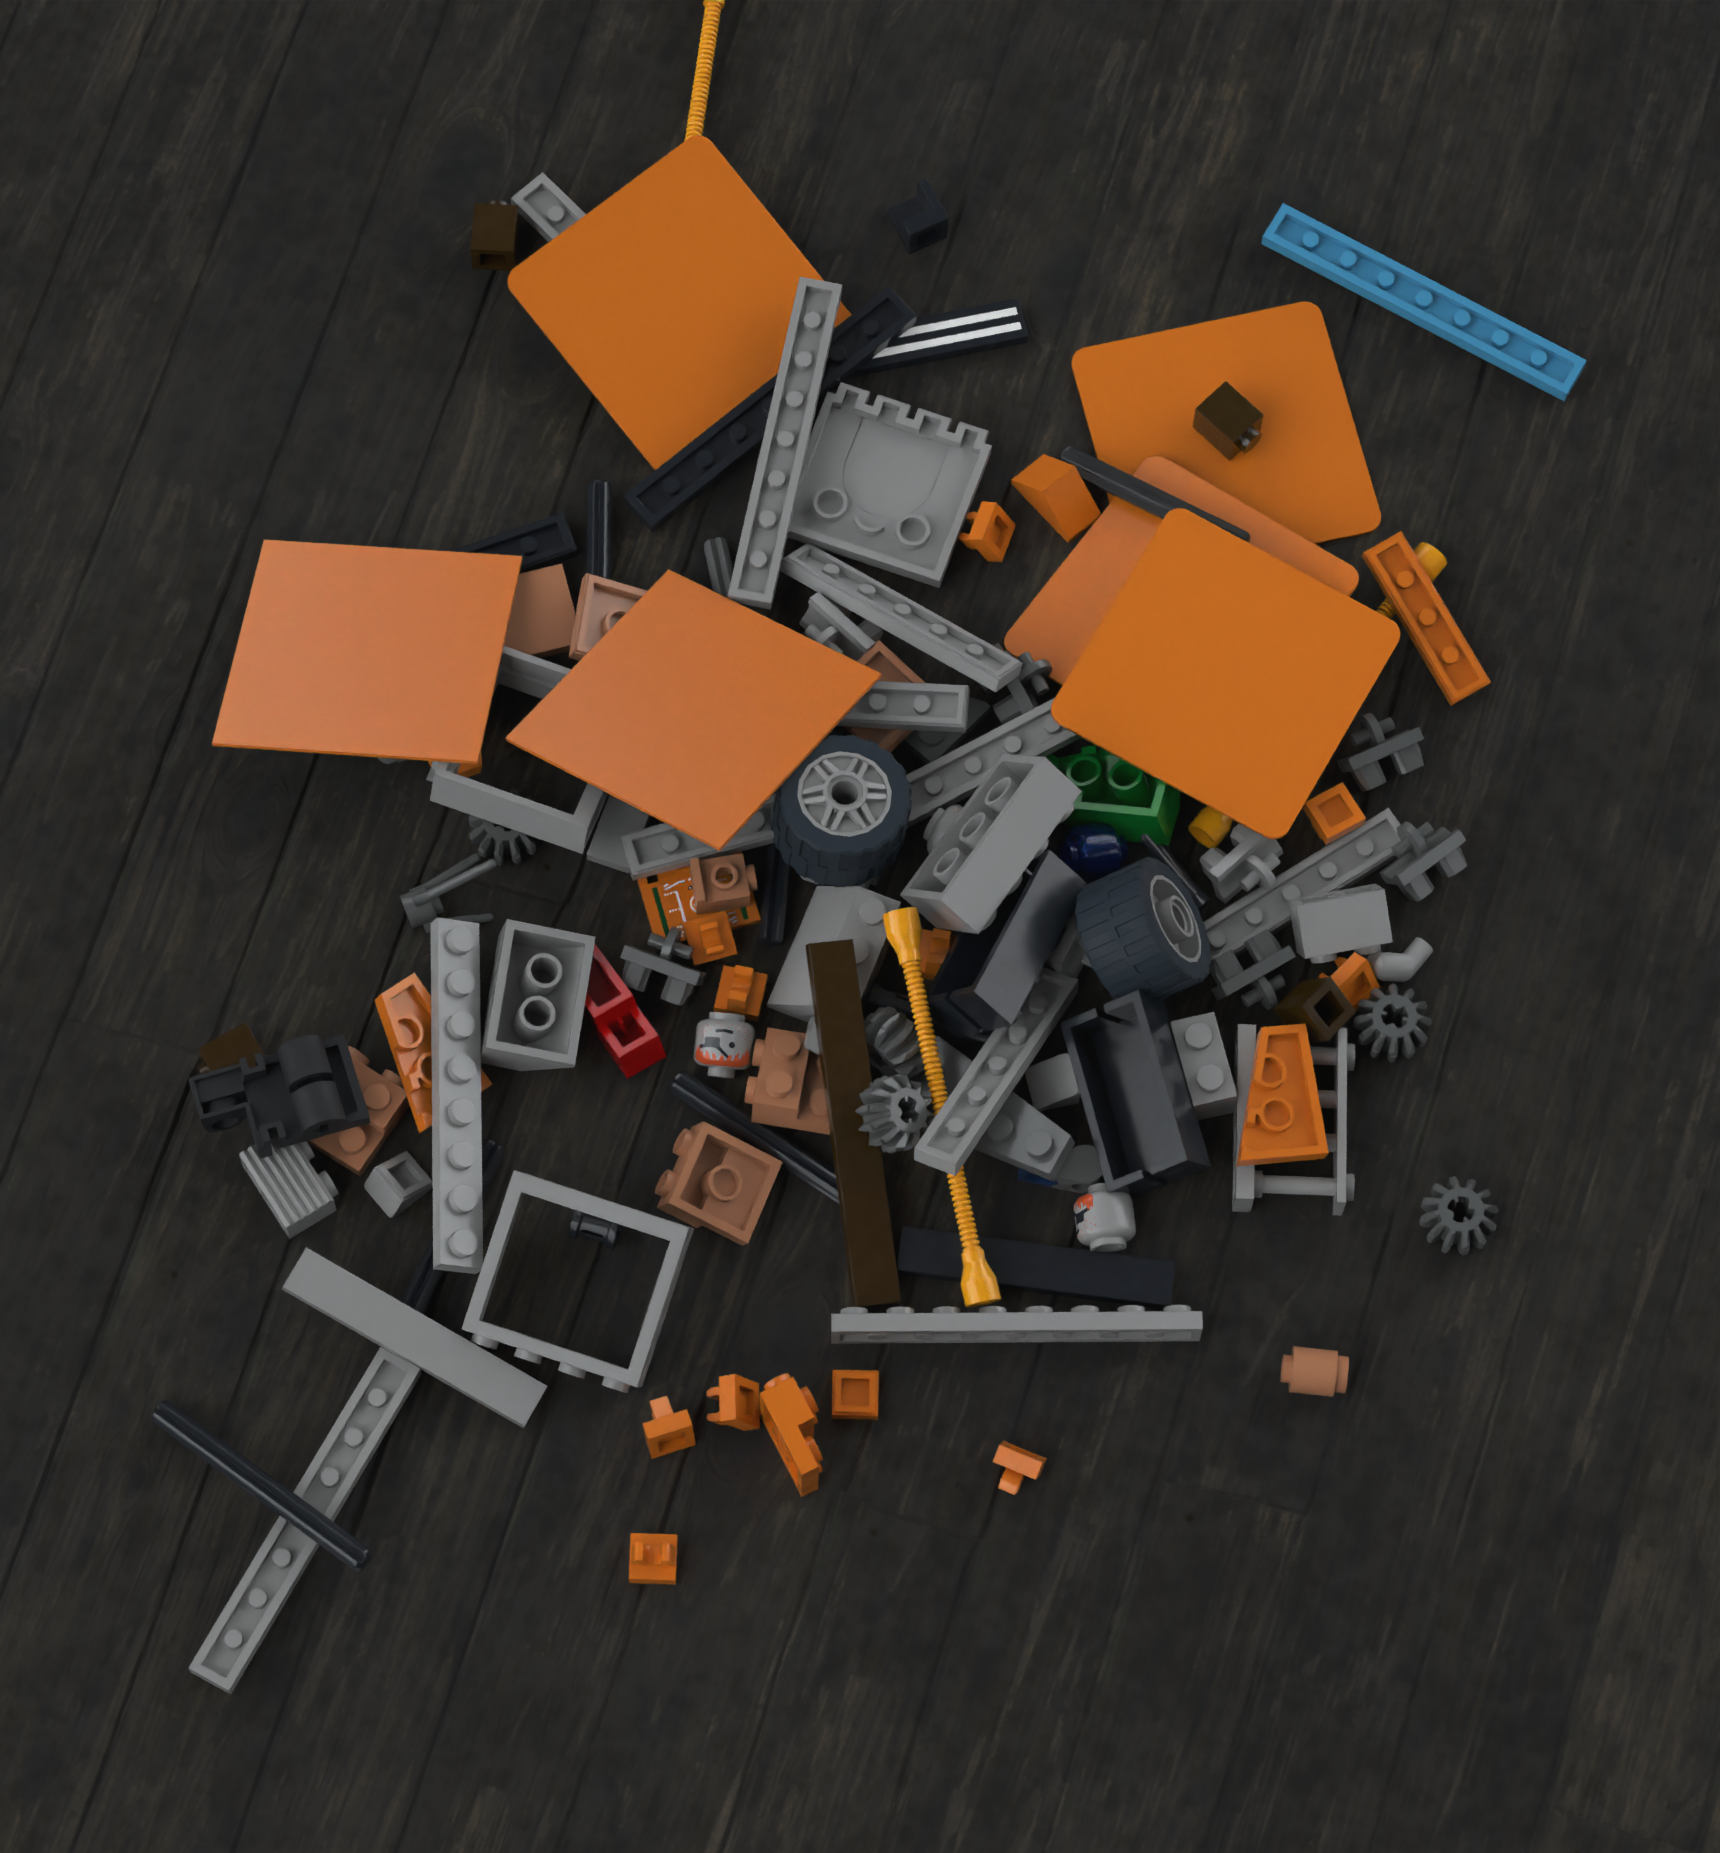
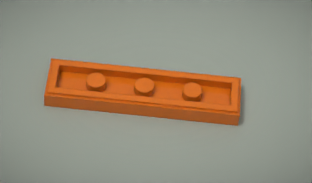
[1361,531,1491,706]

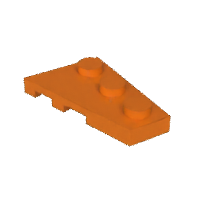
[374,972,492,1134]
[1236,1023,1329,1167]

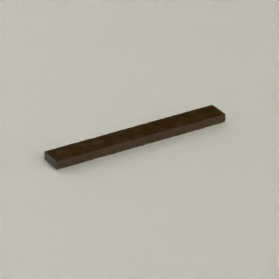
[805,939,901,1307]

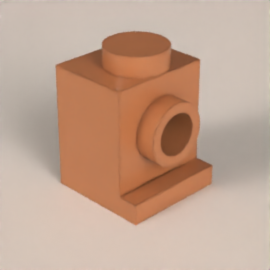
[690,853,757,914]

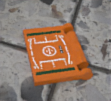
[637,852,761,950]

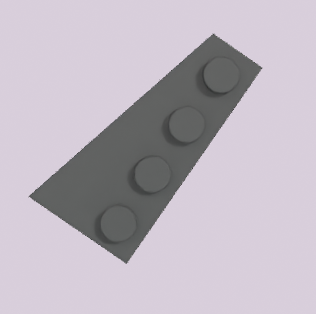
[911,1035,1075,1182]

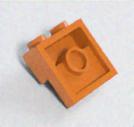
[760,1373,823,1497]

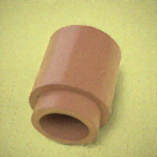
[1280,1346,1349,1397]

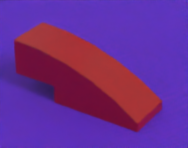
[583,944,666,1079]

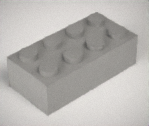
[900,754,1082,934]

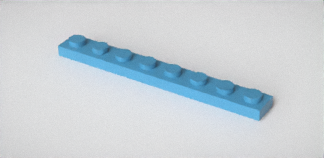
[1261,203,1587,402]

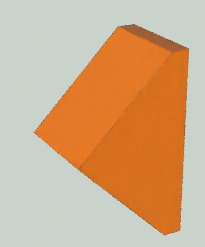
[1011,454,1101,544]

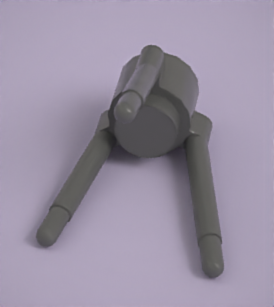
[400,853,496,934]

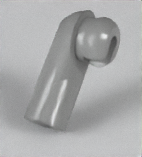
[1367,937,1433,982]

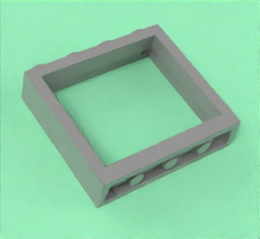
[426,646,608,854]
[462,1170,694,1393]

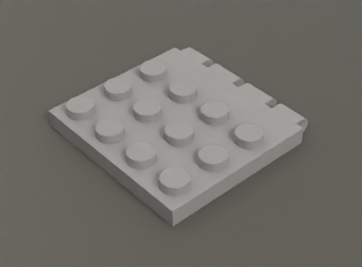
[787,382,992,588]

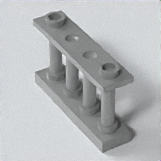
[1232,1024,1355,1216]

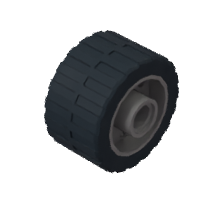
[771,735,912,887]
[1075,857,1211,1000]

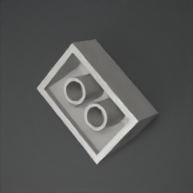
[767,886,901,1023]
[481,919,596,1071]

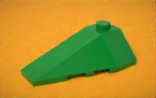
[1045,745,1180,845]

